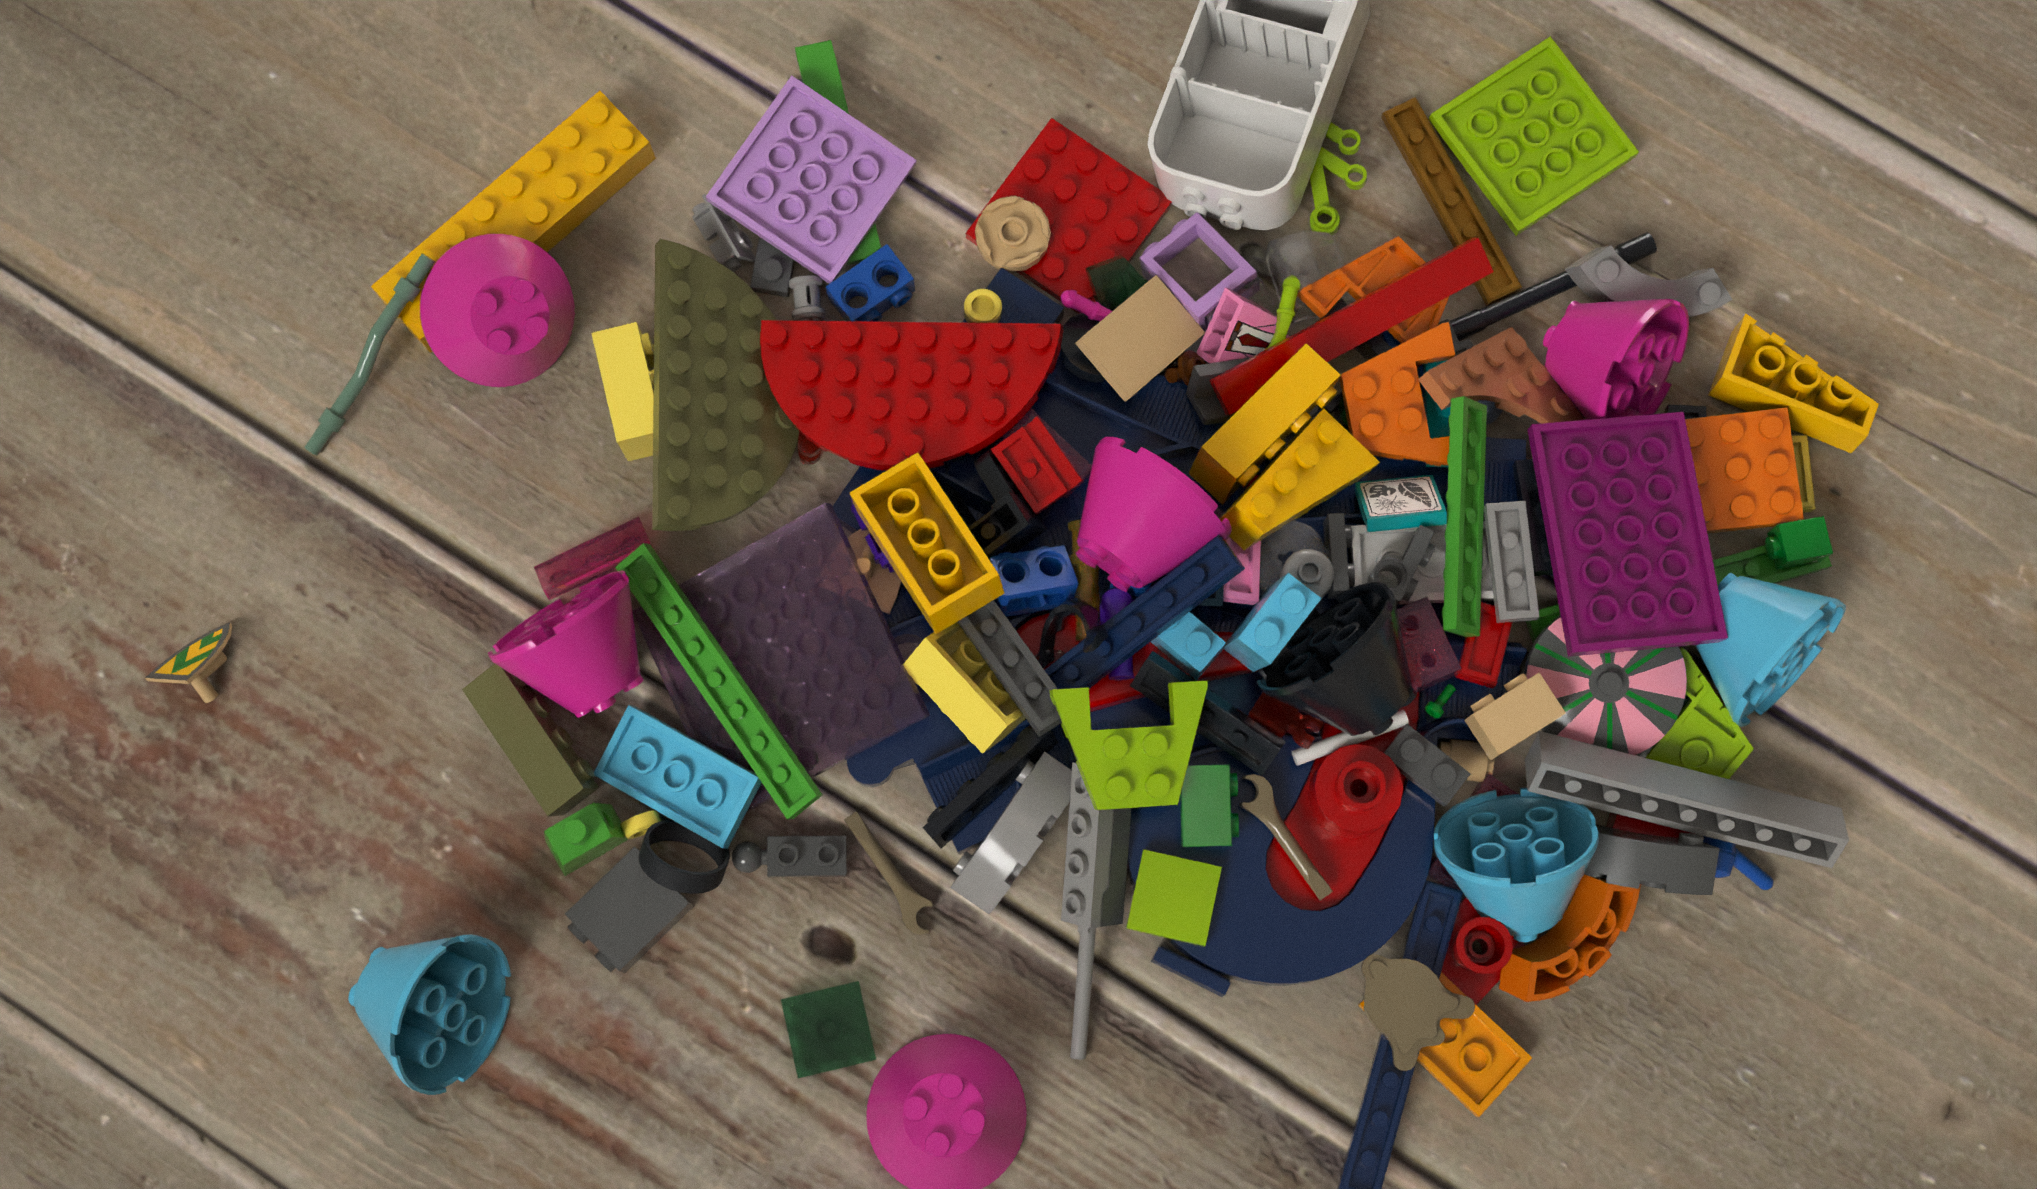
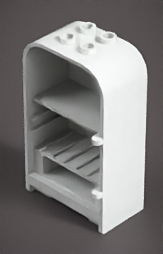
[1147,0,1370,230]

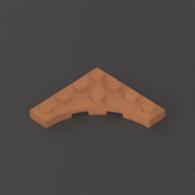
[1418,327,1585,423]

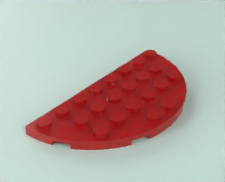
[760,320,1064,470]

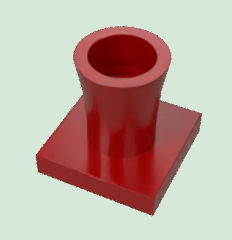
[1441,897,1526,1005]

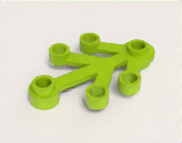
[1310,122,1367,238]

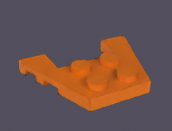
[1297,236,1450,369]
[1339,322,1455,467]

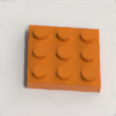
[1685,407,1804,534]

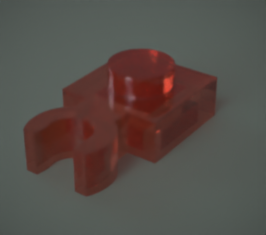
[1248,692,1324,749]

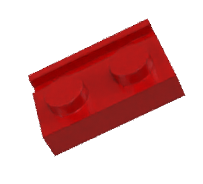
[991,416,1084,514]

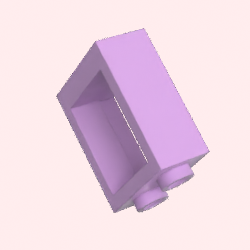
[1139,212,1258,331]

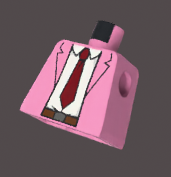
[1196,288,1290,363]

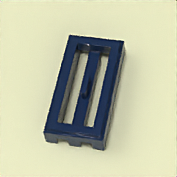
[1151,946,1231,997]

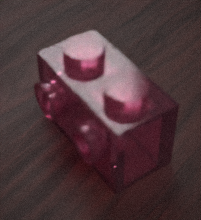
[1397,597,1462,692]

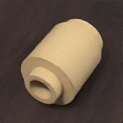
[1437,739,1495,783]

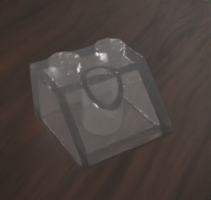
[1265,231,1356,323]

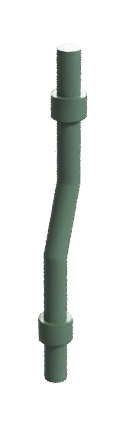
[304,253,435,456]

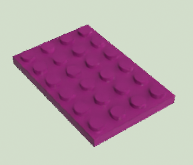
[1527,412,1728,657]

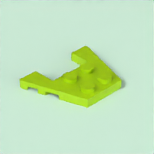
[1646,646,1754,779]
[1049,681,1208,810]

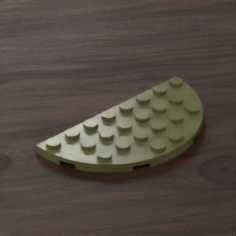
[652,238,800,531]

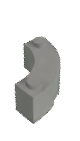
[1565,245,1733,317]
[950,752,1072,915]

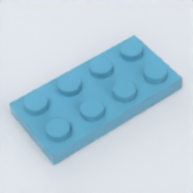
[594,705,762,849]

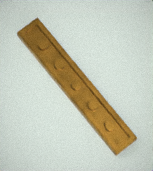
[1381,97,1522,306]

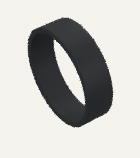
[638,820,730,894]

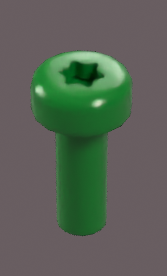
[1425,684,1456,719]

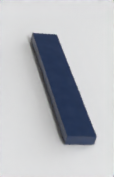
[1045,535,1245,689]

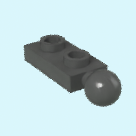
[732,836,847,877]

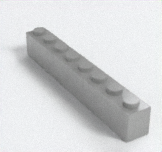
[1525,731,1849,868]

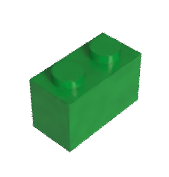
[1180,765,1239,847]

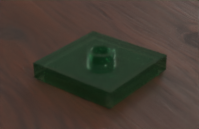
[781,981,877,1079]

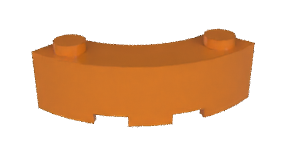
[1499,874,1641,1002]

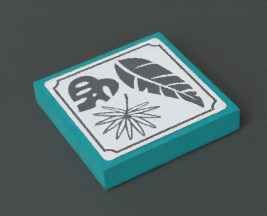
[1355,475,1447,532]

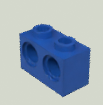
[826,244,915,322]
[989,545,1079,617]

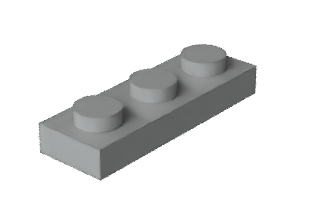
[1484,501,1539,623]

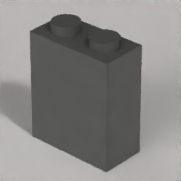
[565,847,694,973]

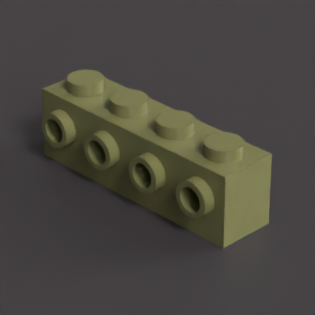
[462,663,599,817]

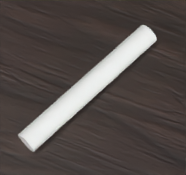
[1292,710,1409,766]

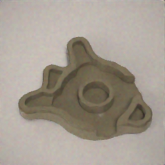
[1361,954,1475,1071]

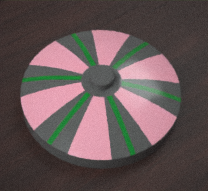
[1524,615,1687,755]

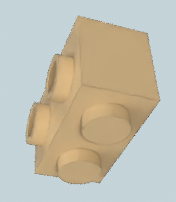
[1465,673,1566,760]

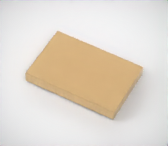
[1075,275,1205,402]

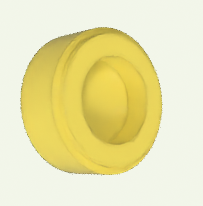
[964,289,1002,323]
[620,810,661,839]

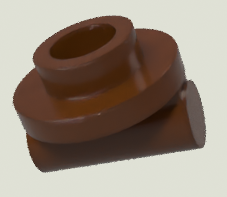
[1165,350,1206,386]

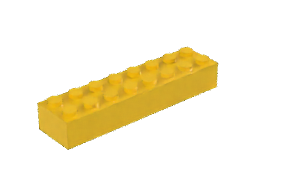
[371,90,656,353]

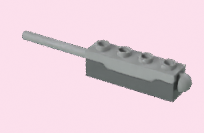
[1061,762,1131,1060]

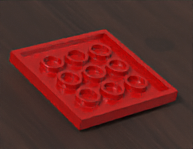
[965,118,1172,314]

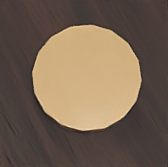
[975,196,1051,272]

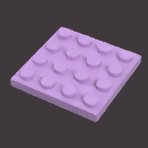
[706,75,917,284]

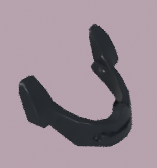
[1034,598,1109,668]

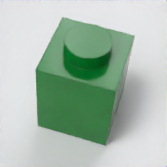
[1765,516,1833,570]

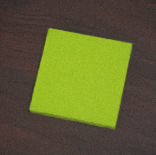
[1126,849,1222,947]

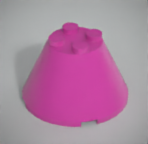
[420,234,575,387]
[1543,299,1689,420]
[1076,437,1232,592]
[488,570,644,718]
[866,1034,1027,1189]

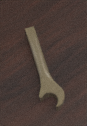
[1239,774,1333,900]
[844,811,933,936]

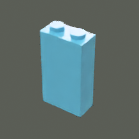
[1223,573,1321,672]

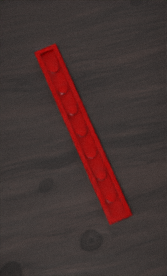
[1209,237,1494,415]

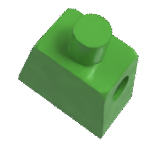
[544,802,629,876]

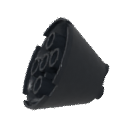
[1256,582,1417,736]

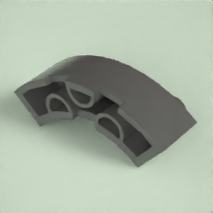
[1582,824,1719,895]

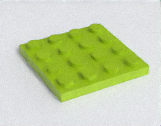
[1428,36,1639,236]

